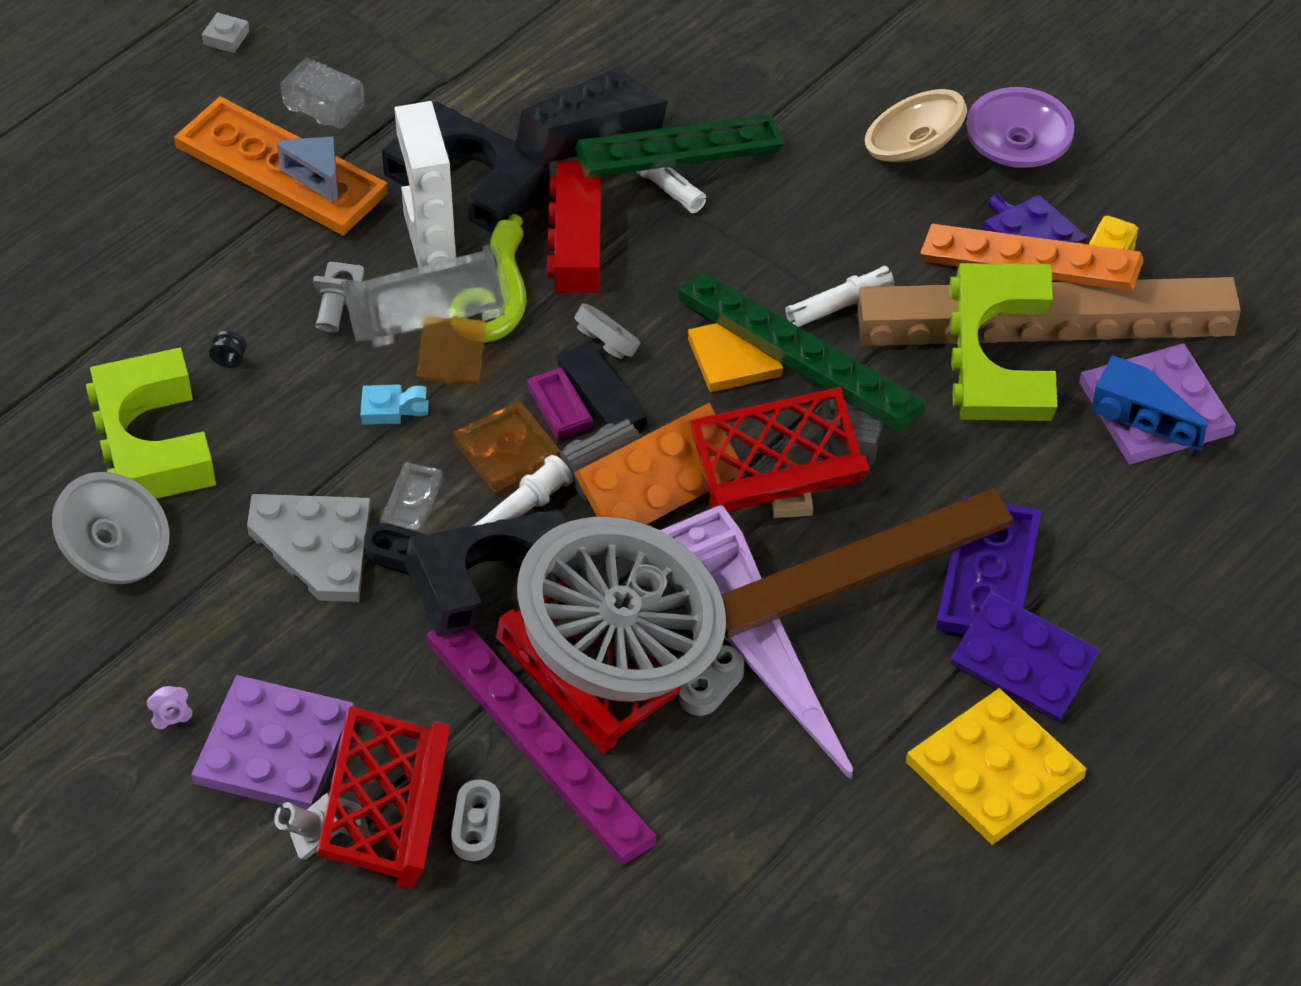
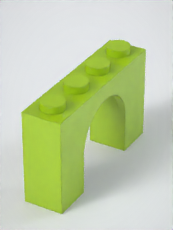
[949,263,1057,421]
[86,347,216,499]

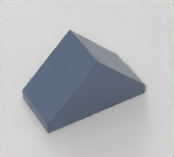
[277,137,338,203]

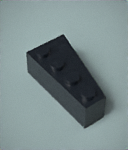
[515,68,668,165]

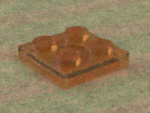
[453,401,560,493]

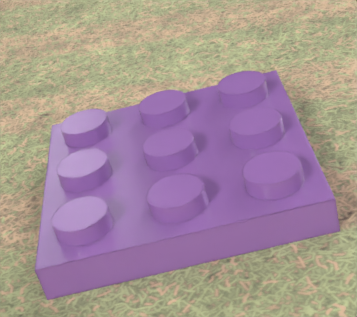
[1079,343,1236,465]
[191,675,354,810]

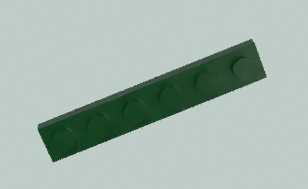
[575,114,785,179]

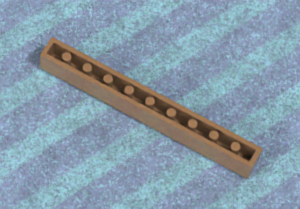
[857,277,1241,346]

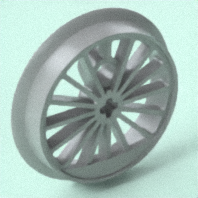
[517,517,726,701]

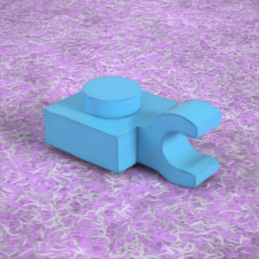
[360,385,429,425]

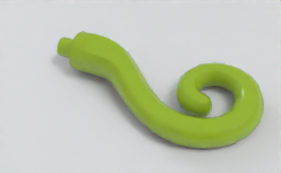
[449,214,527,343]

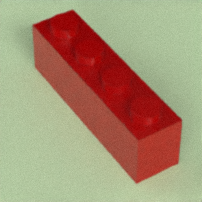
[547,161,601,293]

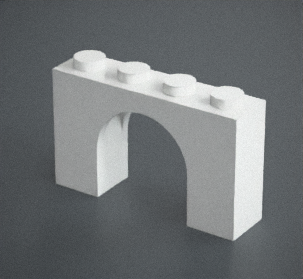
[395,101,457,274]

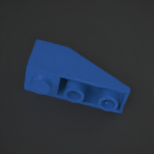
[1091,355,1208,451]

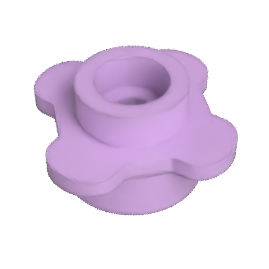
[147,686,192,729]

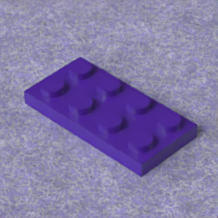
[936,496,1042,635]

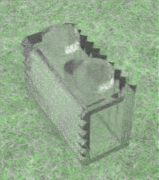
[280,57,365,130]

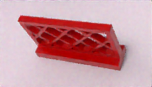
[689,387,869,512]
[496,581,681,754]
[316,706,450,889]

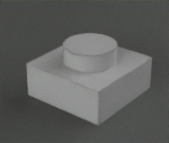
[202,12,249,53]

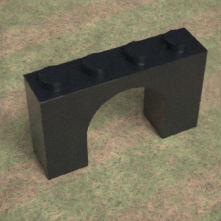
[382,101,550,233]
[405,510,590,637]

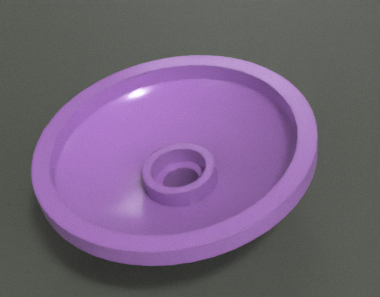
[966,87,1074,168]

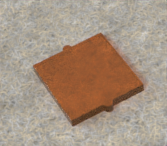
[417,315,486,385]

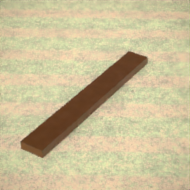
[721,488,1014,639]

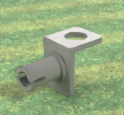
[313,262,364,333]
[274,793,372,860]

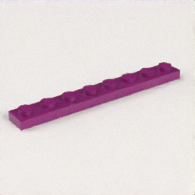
[426,630,656,866]

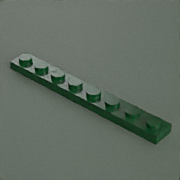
[678,272,925,432]

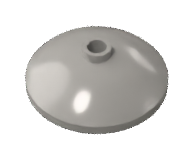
[52,472,170,584]

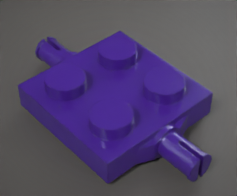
[983,193,1087,244]

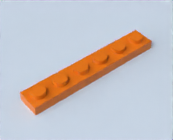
[920,224,1144,291]

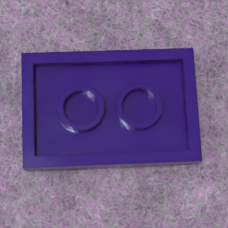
[950,592,1100,723]

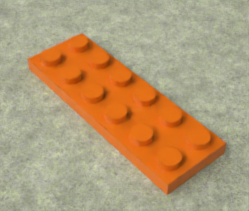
[174,96,389,236]

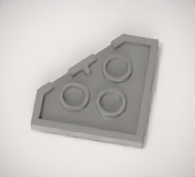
[247,494,371,602]

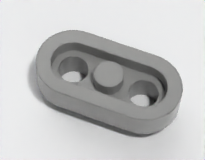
[574,303,641,359]
[679,645,744,716]
[451,780,501,861]

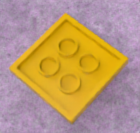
[906,688,1086,845]

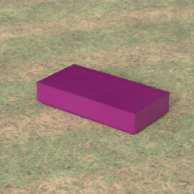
[527,367,593,441]

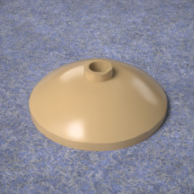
[865,89,967,163]

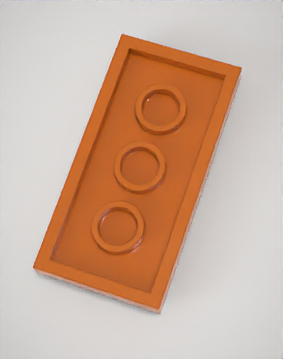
[574,402,740,524]

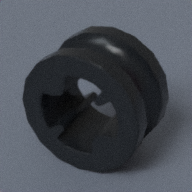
[209,331,247,368]

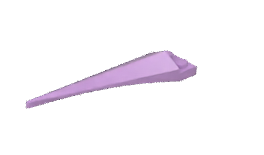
[660,504,853,779]

